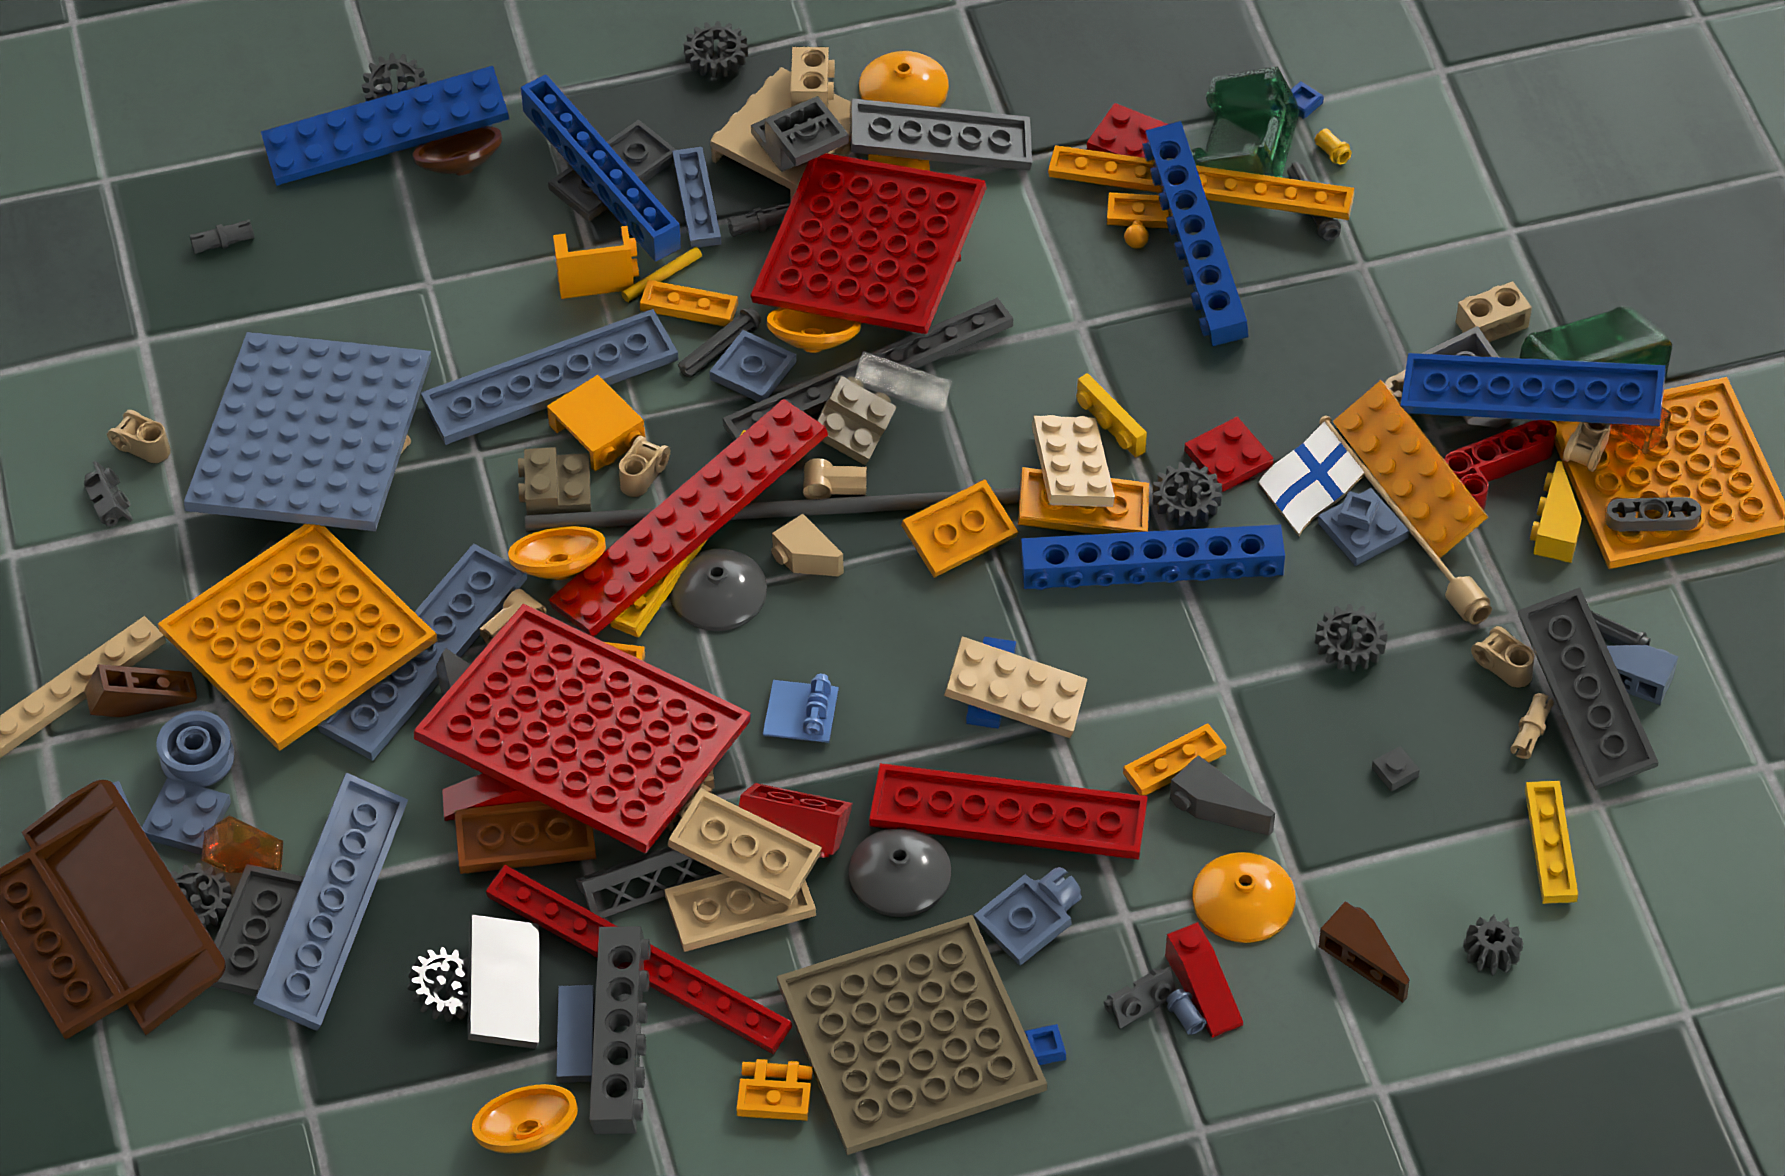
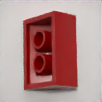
[739,783,853,857]

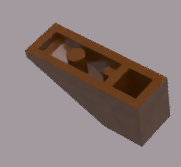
[85,664,197,717]
[1318,901,1410,1003]

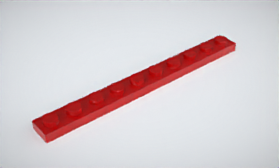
[486,865,792,1055]

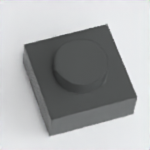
[1372,746,1420,792]

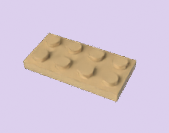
[1032,415,1115,507]
[944,636,1087,738]
[668,788,822,906]
[664,873,816,952]

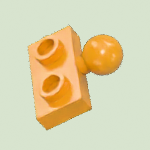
[1107,192,1169,249]

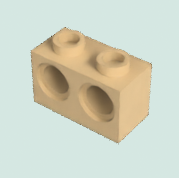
[791,47,835,108]
[1456,281,1532,342]

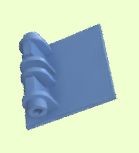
[763,673,839,743]

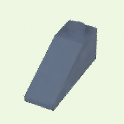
[1607,645,1678,705]

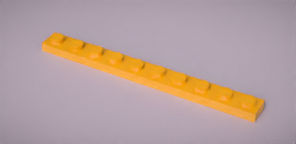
[1048,145,1355,220]

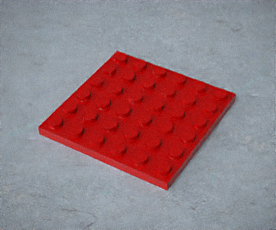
[750,153,987,334]

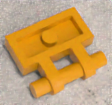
[737,1059,813,1121]

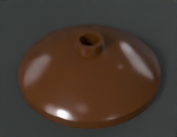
[413,126,503,176]

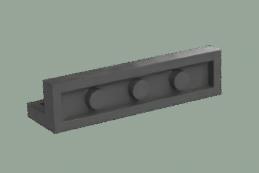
[576,847,722,918]

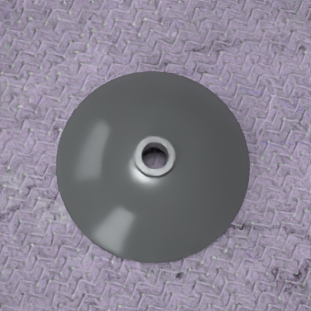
[669,549,767,631]
[849,828,951,917]

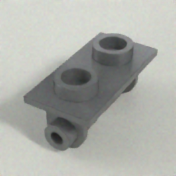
[84,461,133,527]
[1103,967,1176,1029]

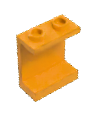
[553,226,639,299]
[547,375,645,471]

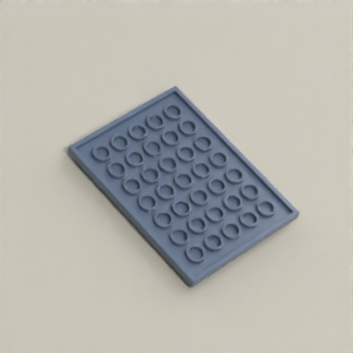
[184,332,431,531]

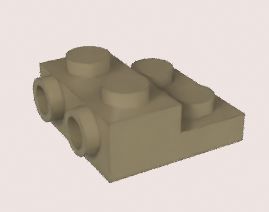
[817,376,897,465]
[518,447,591,515]

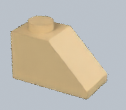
[771,514,844,576]

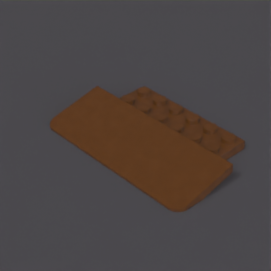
[0,780,226,1040]

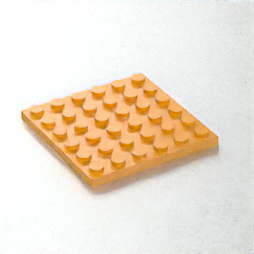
[1552,377,1785,569]
[158,524,438,751]

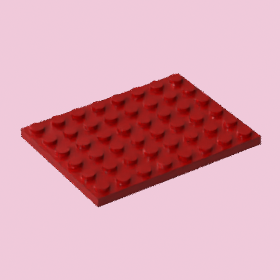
[414,604,751,854]

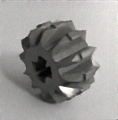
[1463,914,1523,976]

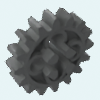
[683,21,748,78]
[362,53,428,101]
[1152,462,1222,526]
[1315,604,1388,671]
[170,863,232,930]
[407,947,469,1022]

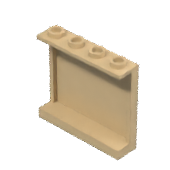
[710,67,851,200]

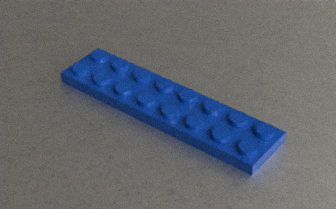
[261,66,510,186]
[1401,353,1666,426]

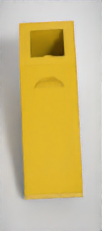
[1530,461,1582,563]

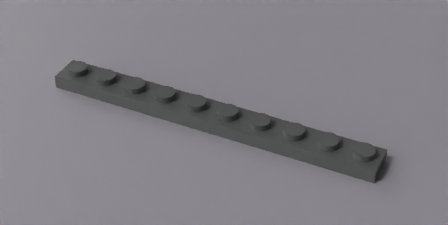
[723,297,1013,441]

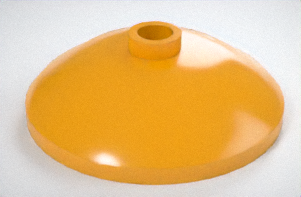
[859,51,949,107]
[767,308,861,353]
[508,526,606,580]
[1192,852,1296,943]
[472,1084,578,1154]

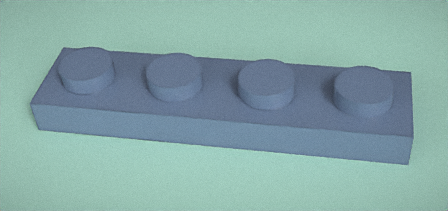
[672,147,721,249]

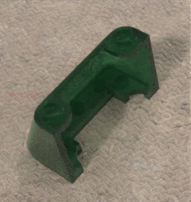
[1191,66,1299,178]
[1520,306,1672,377]

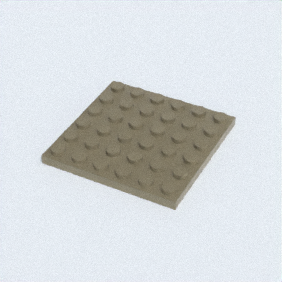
[777,915,1047,1155]

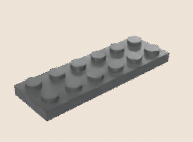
[850,98,1032,171]
[1518,587,1659,790]

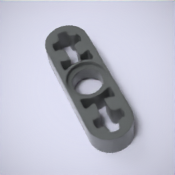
[1605,497,1701,532]

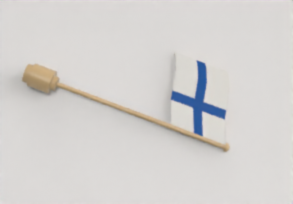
[1259,416,1492,625]

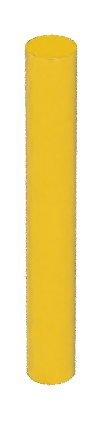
[621,247,702,302]

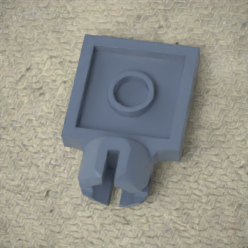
[974,867,1082,966]

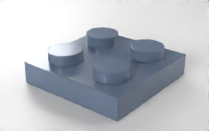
[709,330,796,402]
[1318,488,1409,566]
[142,777,231,856]

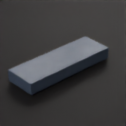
[557,985,594,1083]

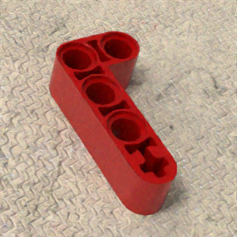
[1444,420,1557,511]

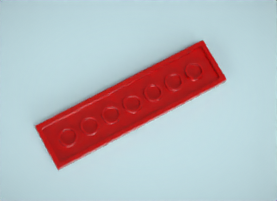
[869,763,1148,860]

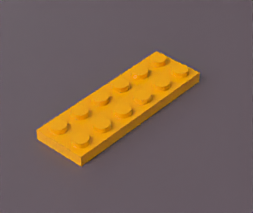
[1333,380,1488,558]

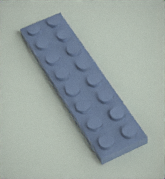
[421,309,679,445]
[318,543,528,761]
[253,773,408,1031]

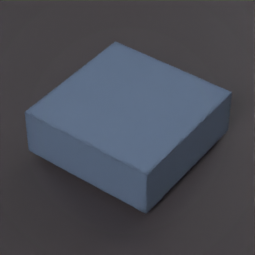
[1338,491,1380,531]

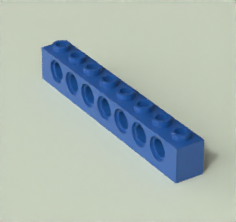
[521,74,681,262]
[1142,121,1249,347]
[1021,524,1285,590]

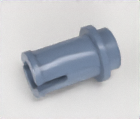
[1166,989,1207,1035]

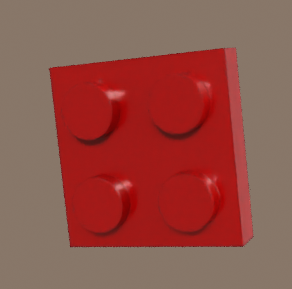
[1087,103,1168,158]
[1184,416,1274,492]

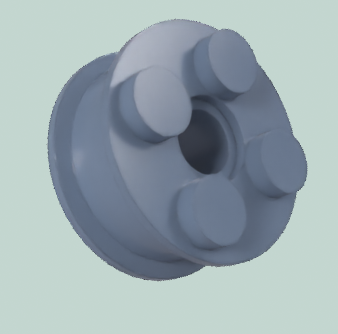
[156,711,235,787]

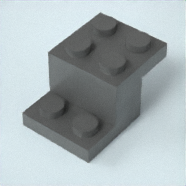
[751,96,849,172]

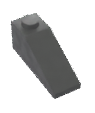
[1170,755,1275,836]

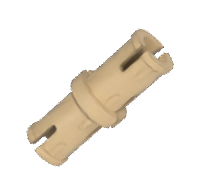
[1510,693,1554,759]

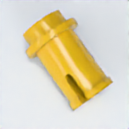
[1315,129,1352,165]

